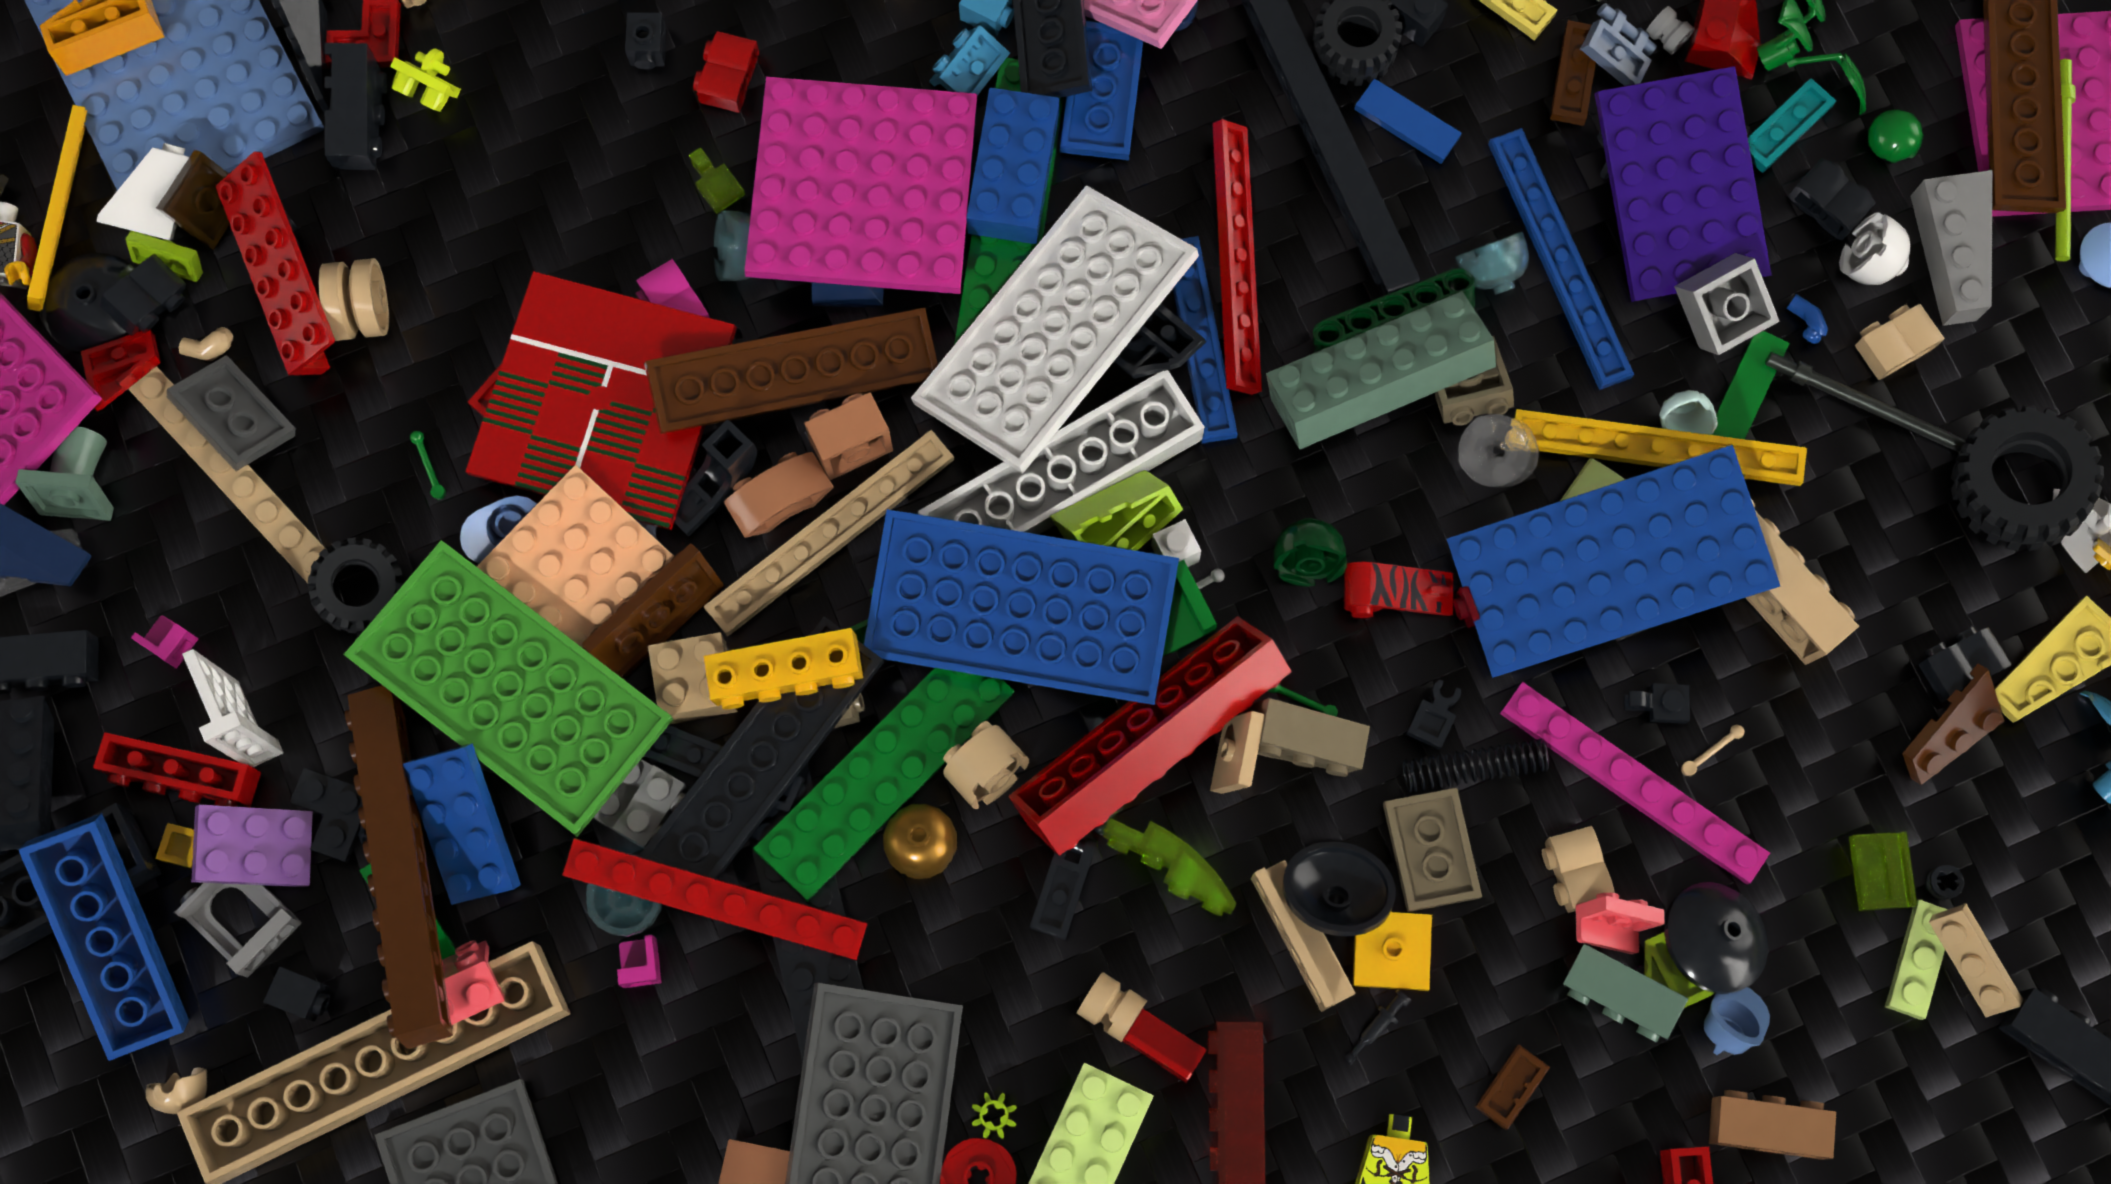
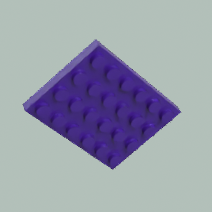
[1594,66,1771,302]

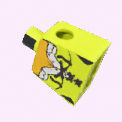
[1355,1114,1430,1184]

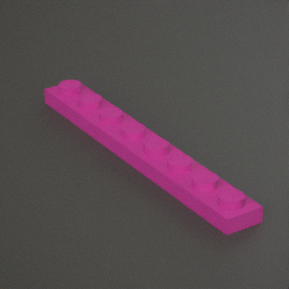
[1500,682,1770,885]

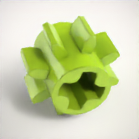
[972,1093,1017,1139]

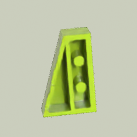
[1050,470,1183,551]

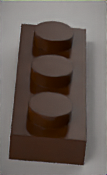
[1550,20,1596,126]

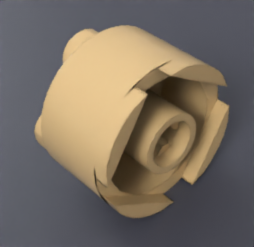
[943,721,1029,809]

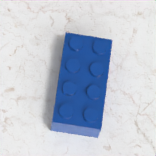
[966,88,1059,244]

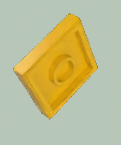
[1353,912,1432,991]

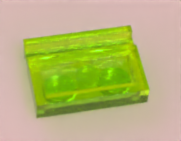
[1849,832,1917,911]

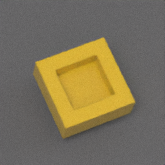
[155,823,194,869]

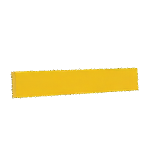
[27,105,87,312]

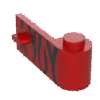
[1344,562,1453,618]

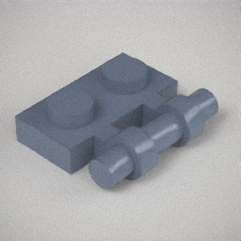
[1580,3,1657,86]

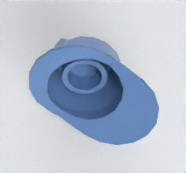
[459,495,537,564]
[1704,987,1770,1055]

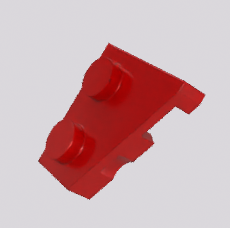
[81,329,161,411]

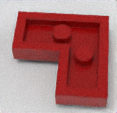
[325,0,401,68]

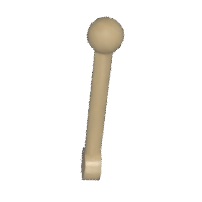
[1681,724,1745,776]

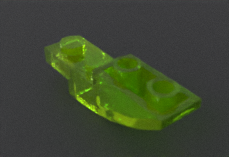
[1103,818,1236,916]

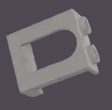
[175,883,302,978]

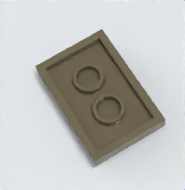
[1383,788,1482,912]

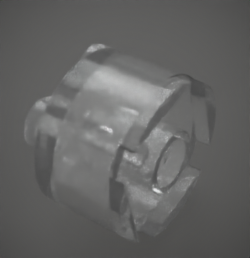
[1458,414,1539,488]

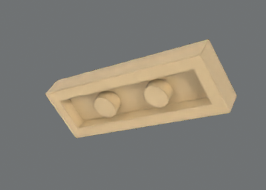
[1929,904,2023,1017]

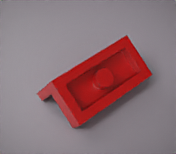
[1122,1009,1207,1083]

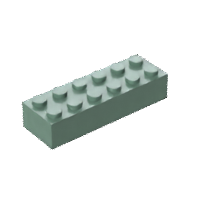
[1266,291,1496,449]

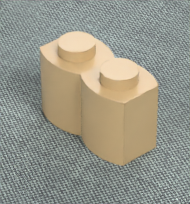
[1855,304,1945,380]
[1542,826,1615,913]

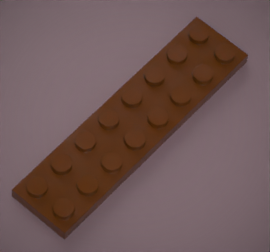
[1983,0,2066,213]
[644,308,938,434]

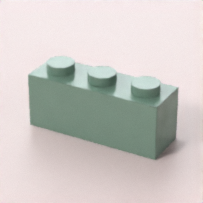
[1563,944,1688,1043]

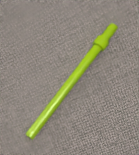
[2055,59,2076,261]

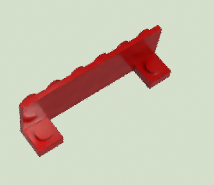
[215,151,335,375]

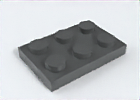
[167,355,296,471]

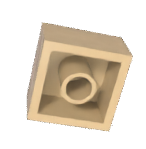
[648,632,738,725]

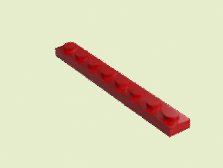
[1213,119,1262,395]
[562,838,867,960]

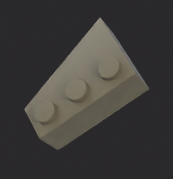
[1240,698,1370,777]

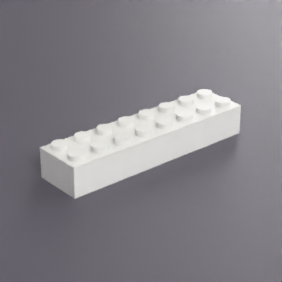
[918,370,1205,535]

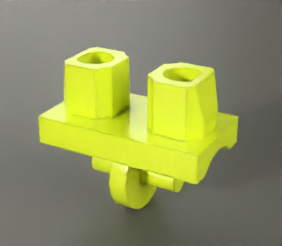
[390,48,461,112]

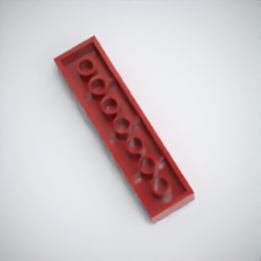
[1008,616,1292,856]

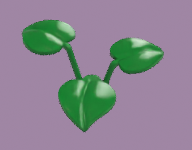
[1757,0,1866,115]

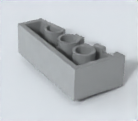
[1910,170,1993,326]

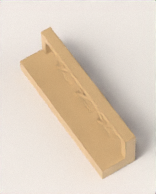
[1251,860,1356,1012]

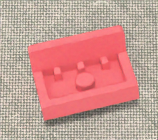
[1576,893,1665,955]

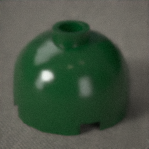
[1274,518,1347,587]

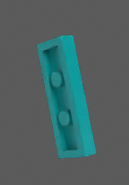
[1748,78,1836,173]

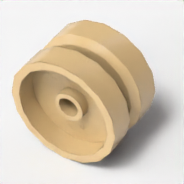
[319,258,389,341]

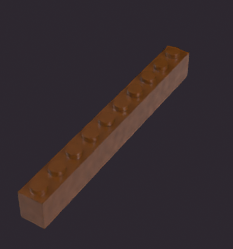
[345,685,453,1049]

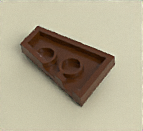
[1902,663,2004,785]

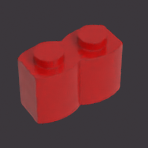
[693,31,759,113]

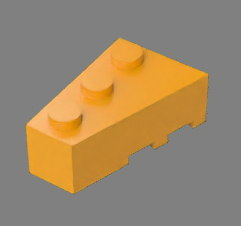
[39,0,165,76]

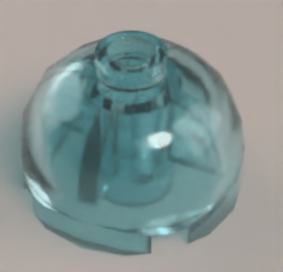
[714,211,751,281]
[1455,232,1529,295]
[586,883,662,937]

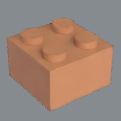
[804,392,893,480]

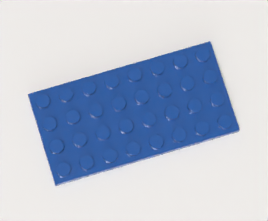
[1447,445,1780,678]
[864,509,1179,705]

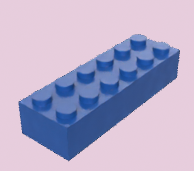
[18,813,189,1061]

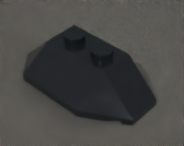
[1114,303,1206,379]

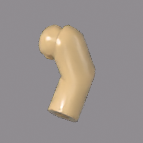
[179,327,233,361]

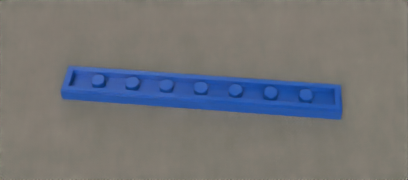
[1488,128,1634,390]

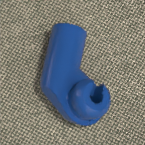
[1786,294,1828,344]

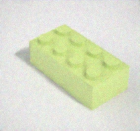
[1029,1063,1154,1184]

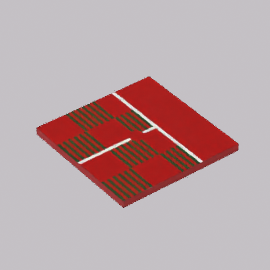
[465,271,737,531]

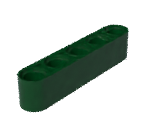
[1313,268,1475,353]

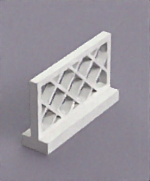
[182,649,284,767]

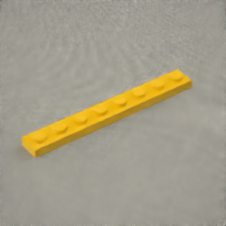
[1511,409,1807,486]

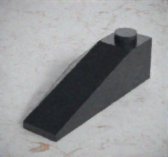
[271,0,331,113]

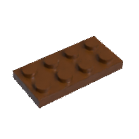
[581,543,725,679]

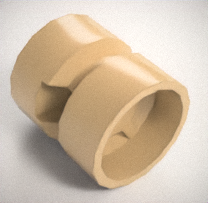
[1077,972,1147,1042]

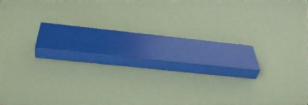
[1172,236,1238,444]

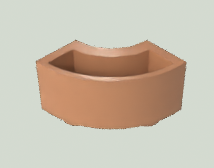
[724,452,834,538]
[719,1139,790,1184]

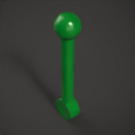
[410,431,446,500]
[1268,684,1338,717]

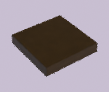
[156,150,230,250]

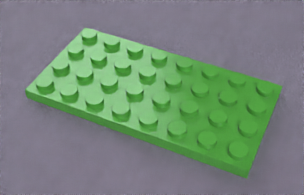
[343,540,673,837]

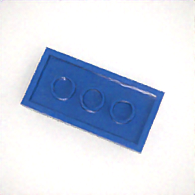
[1060,21,1143,160]
[403,743,521,905]

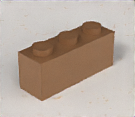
[1709,1090,1836,1160]

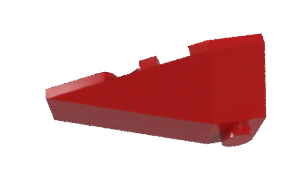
[1685,0,1761,80]

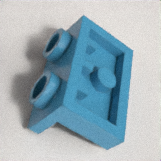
[929,25,1010,96]

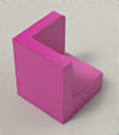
[131,616,198,669]
[617,935,662,988]

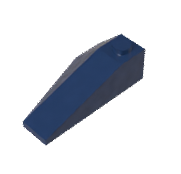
[0,504,92,586]

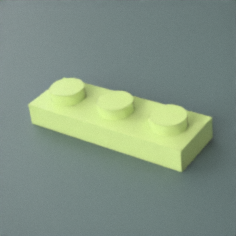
[1885,900,1948,1020]

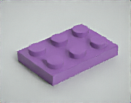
[191,805,313,887]

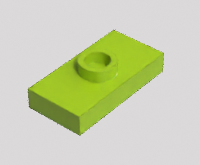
[125,230,203,282]

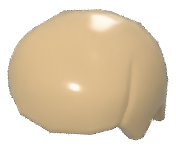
[146,1067,207,1114]

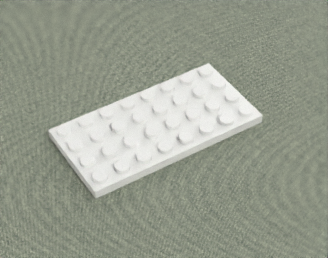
[911,185,1199,474]

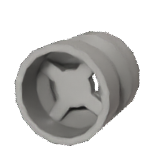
[1646,6,1695,55]

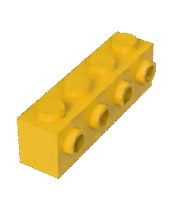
[703,628,864,709]

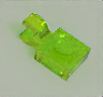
[689,148,745,214]

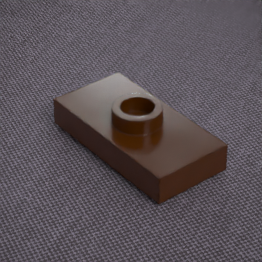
[1475,1044,1550,1130]

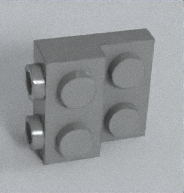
[593,759,688,849]

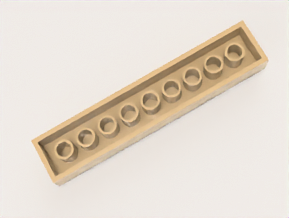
[176,941,571,1184]

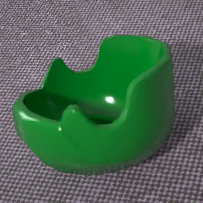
[1868,109,1923,163]

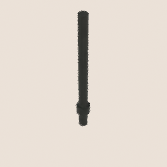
[1765,352,1966,452]

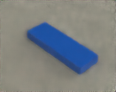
[1354,78,1462,164]

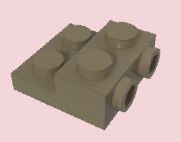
[1435,336,1514,425]

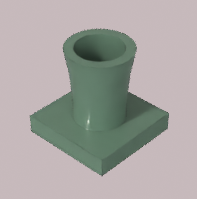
[15,426,114,521]

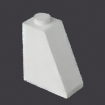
[97,143,189,240]

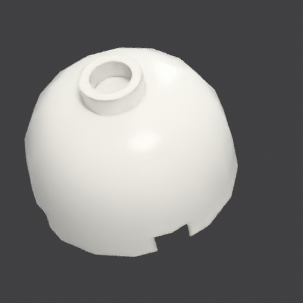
[1839,212,1910,285]

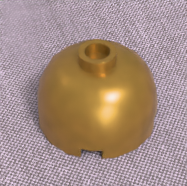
[883,804,957,879]

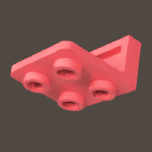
[442,940,505,1025]

